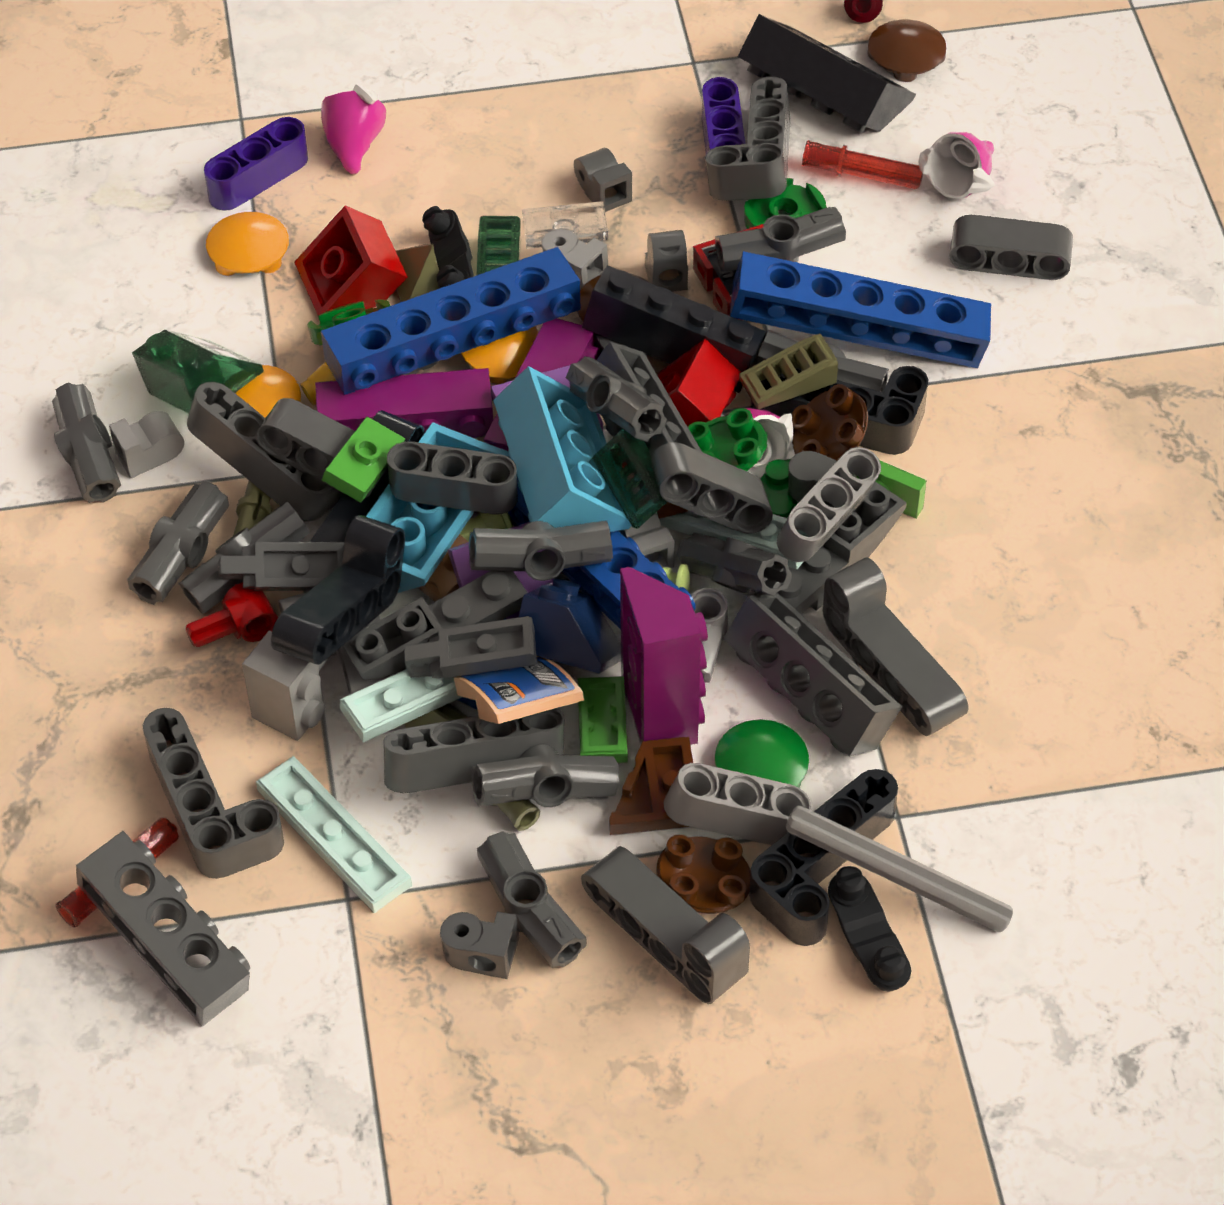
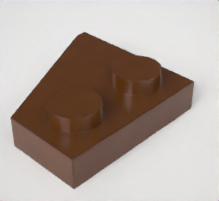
[609,736,693,835]

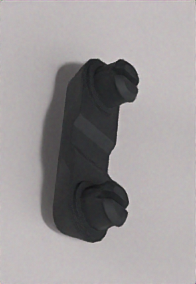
[422,206,474,288]
[828,866,912,992]

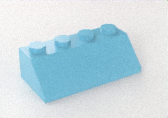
[493,366,634,532]
[366,422,509,594]

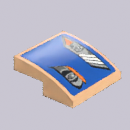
[454,656,584,724]

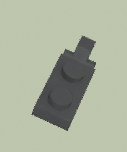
[218,542,344,591]
[404,616,537,678]

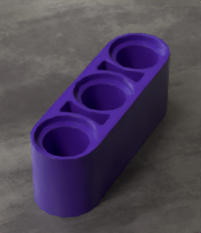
[701,77,746,153]
[204,117,308,211]

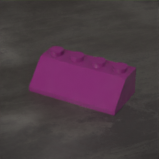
[620,567,708,745]

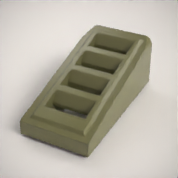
[739,333,838,409]

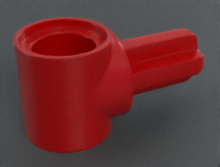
[186,582,278,647]

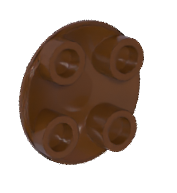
[867,19,947,82]
[792,384,868,461]
[656,834,751,914]

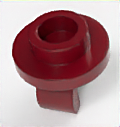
[844,0,883,23]

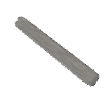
[786,806,1013,932]

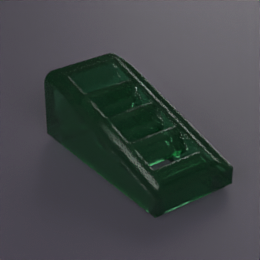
[476,216,521,275]
[592,429,668,529]

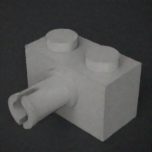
[242,631,335,741]

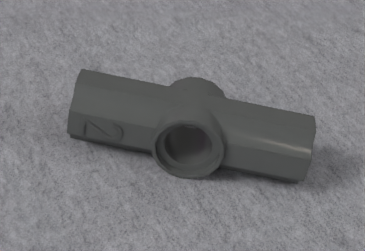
[565,356,667,441]
[127,481,229,605]

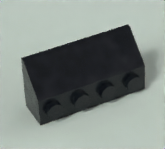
[737,14,916,133]
[582,265,766,394]

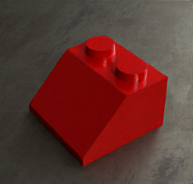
[294,205,408,316]
[657,339,741,427]

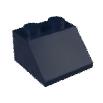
[518,579,621,674]

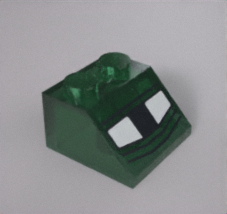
[132,329,264,413]

